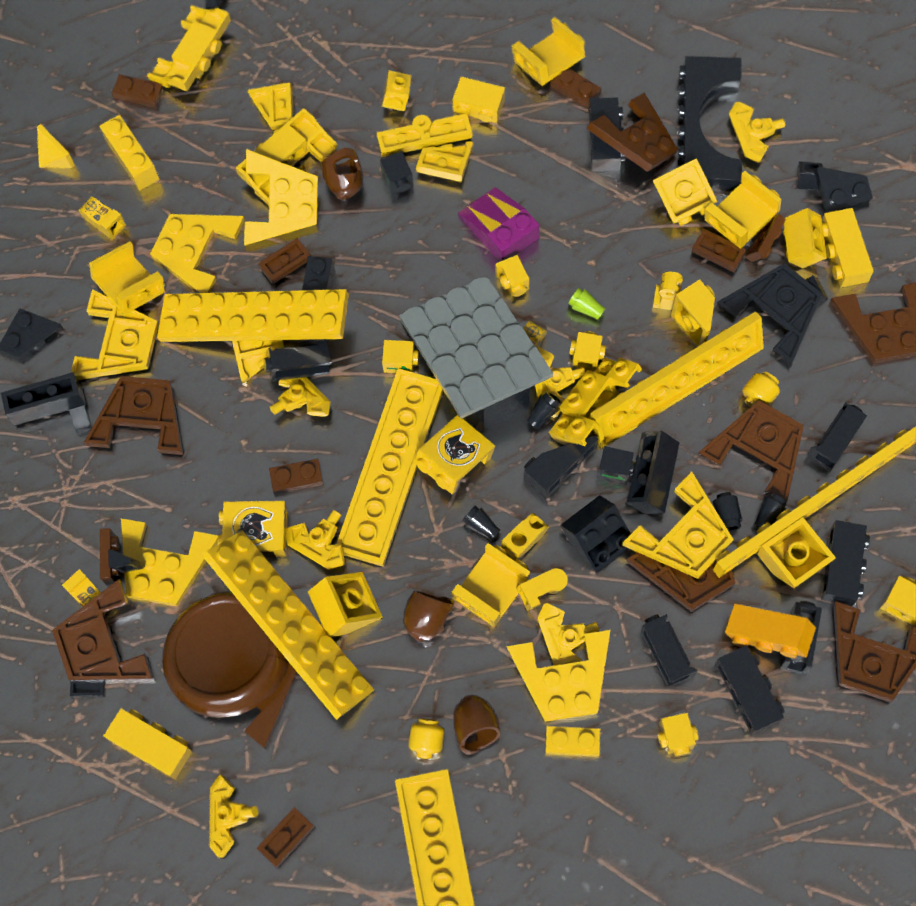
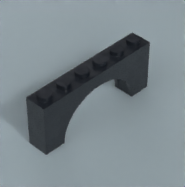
[678,56,742,192]

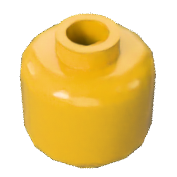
[742,372,780,407]
[408,718,445,759]

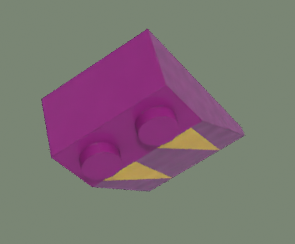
[458,187,540,262]

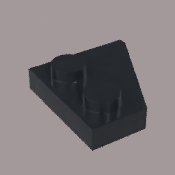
[814,167,873,213]
[0,308,63,361]

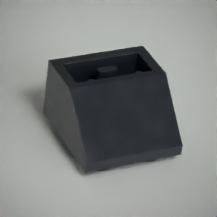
[560,495,631,573]

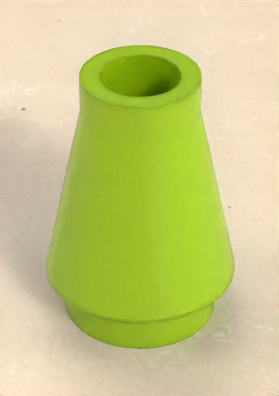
[568,287,606,320]

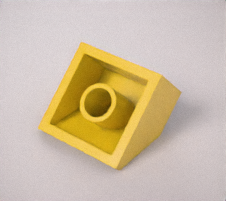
[671,279,715,347]
[757,517,836,588]
[308,572,383,637]

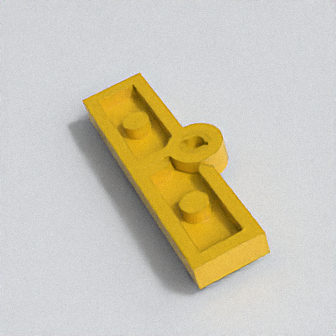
[377,113,473,157]

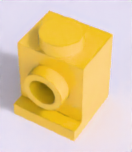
[495,255,529,297]

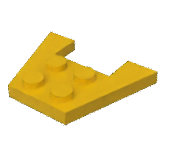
[244,149,318,246]
[150,214,245,293]
[70,290,159,380]
[622,472,734,579]
[121,518,218,607]
[506,630,610,722]

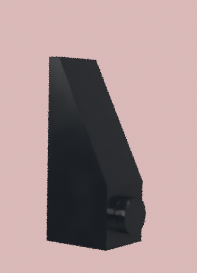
[524,436,598,498]

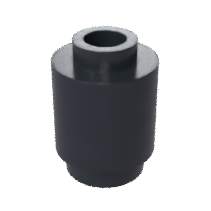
[712,492,743,532]

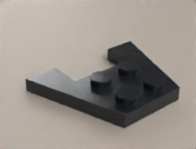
[717,263,822,366]

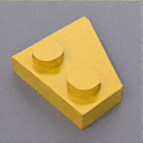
[248,83,294,131]
[416,141,473,182]
[232,340,284,383]

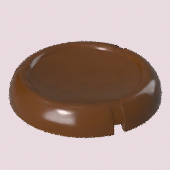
[162,591,288,718]

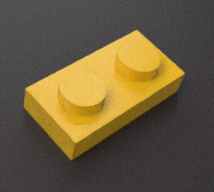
[545,726,600,757]

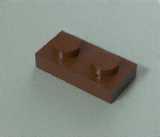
[550,68,601,109]
[112,74,164,108]
[745,214,786,262]
[691,228,747,272]
[258,238,311,285]
[269,459,323,495]
[100,528,120,585]
[256,807,315,868]

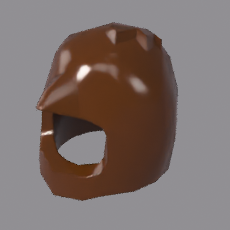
[321,148,363,200]
[403,590,455,642]
[453,694,500,755]

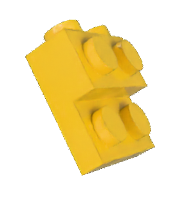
[653,158,718,226]

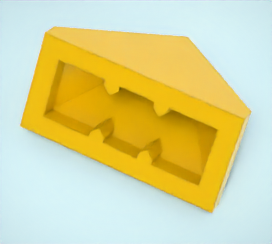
[37,124,75,168]

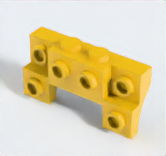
[147,5,231,91]
[236,108,338,206]
[549,358,642,446]

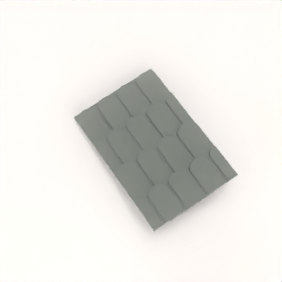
[399,276,553,430]

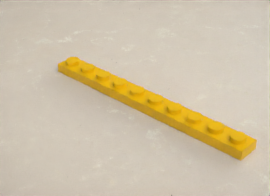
[713,426,916,578]

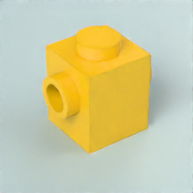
[382,71,411,111]
[570,331,606,372]
[658,713,698,757]

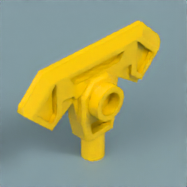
[729,102,785,162]
[535,346,585,418]
[270,377,331,417]
[286,510,345,570]
[537,603,600,666]
[209,775,258,858]

